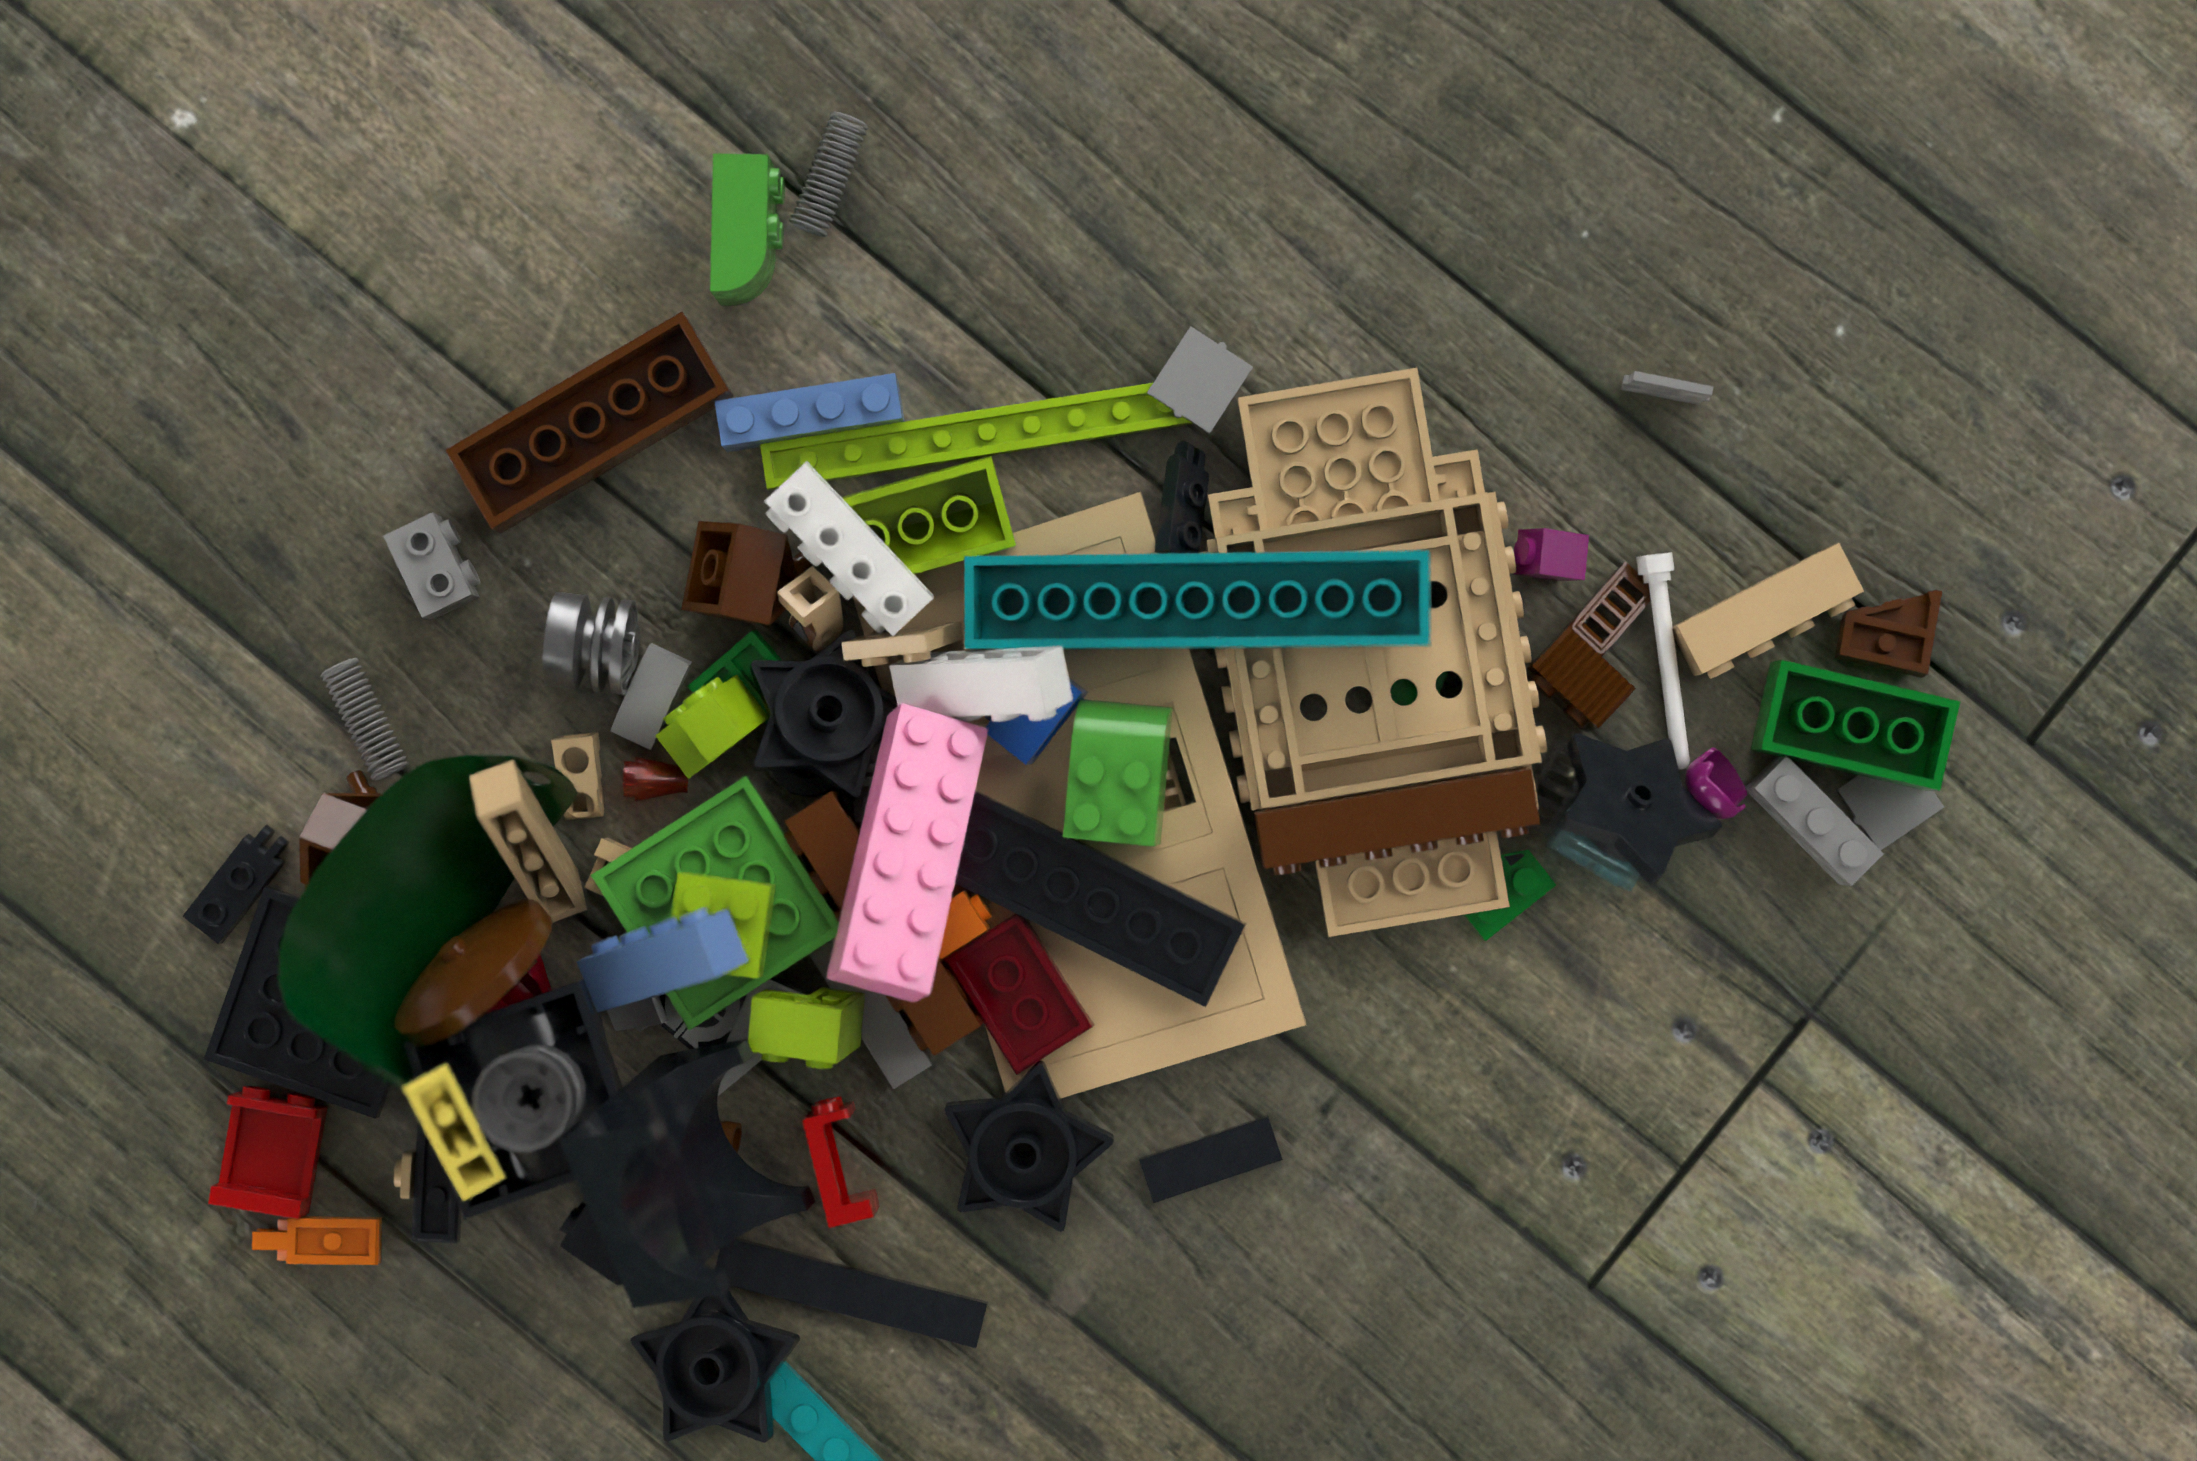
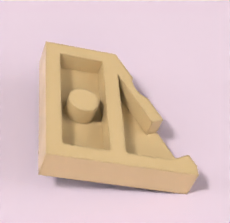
[842,622,963,666]

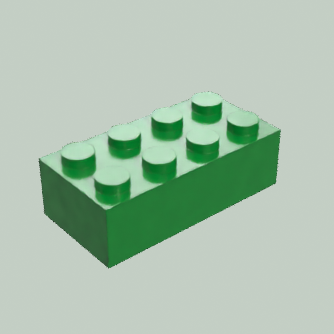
[1750,660,1961,791]

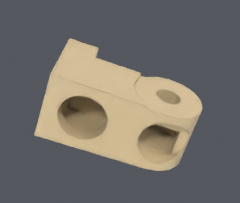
[551,732,604,820]

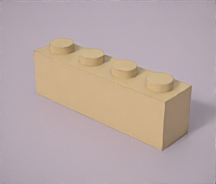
[1673,543,1864,679]
[469,760,587,923]

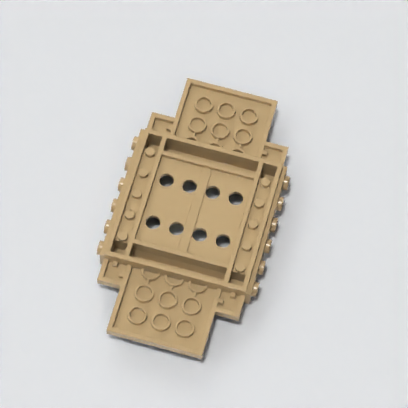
[1199,368,1547,937]

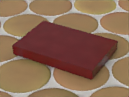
[944,914,1095,1075]

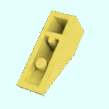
[403,1064,506,1201]

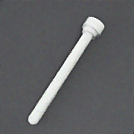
[1636,552,1690,770]

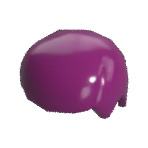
[1685,747,1747,819]

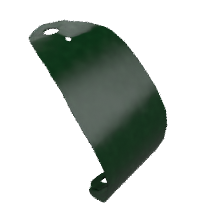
[279,754,578,1089]

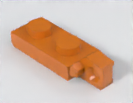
[252,1216,382,1265]

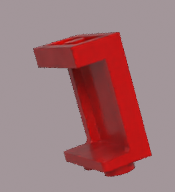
[208,1086,328,1219]
[802,1096,880,1228]

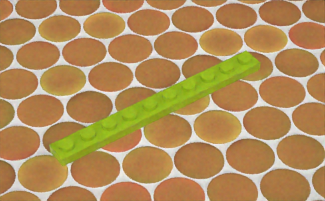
[760,383,1193,491]

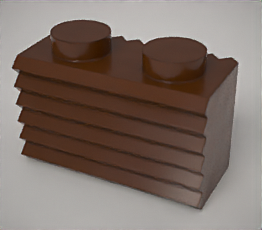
[1527,627,1636,729]

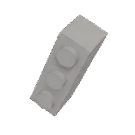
[1746,756,1884,886]

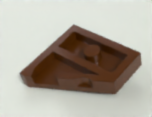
[1835,590,1942,678]

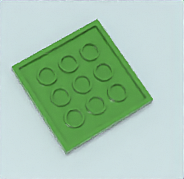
[591,776,839,1031]

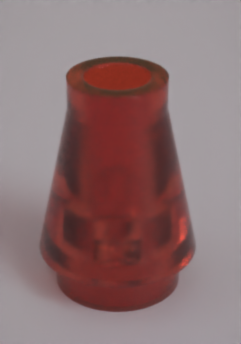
[623,757,688,802]

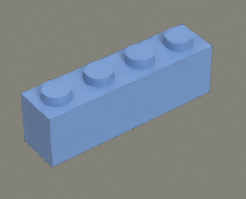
[715,373,904,452]
[577,907,749,1013]

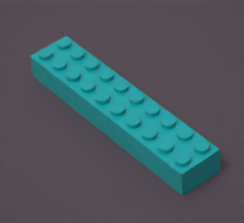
[964,550,1432,650]

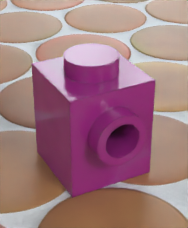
[1514,528,1589,581]

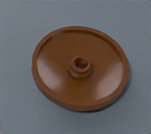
[395,899,552,1046]

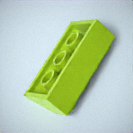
[840,456,1016,595]

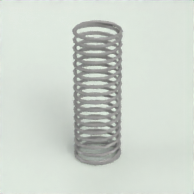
[789,111,869,237]
[320,658,410,781]

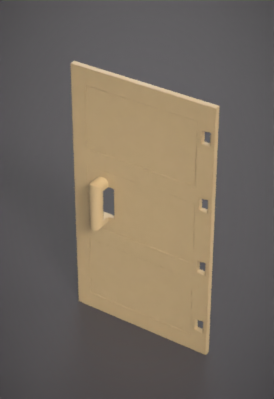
[853,492,1306,1098]

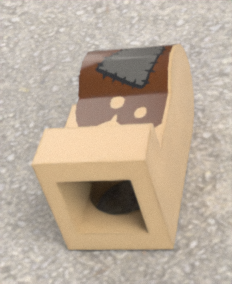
[777,566,843,651]

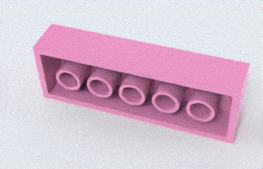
[826,703,988,1003]

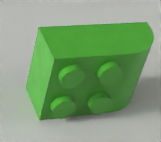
[710,153,785,306]
[1063,699,1173,846]

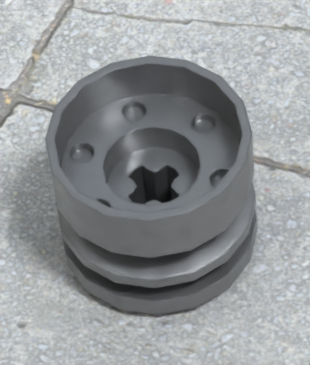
[543,592,640,695]
[473,1045,586,1151]

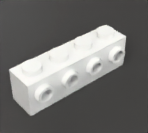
[765,461,934,636]
[889,646,1073,722]

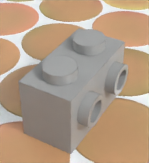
[383,512,481,621]

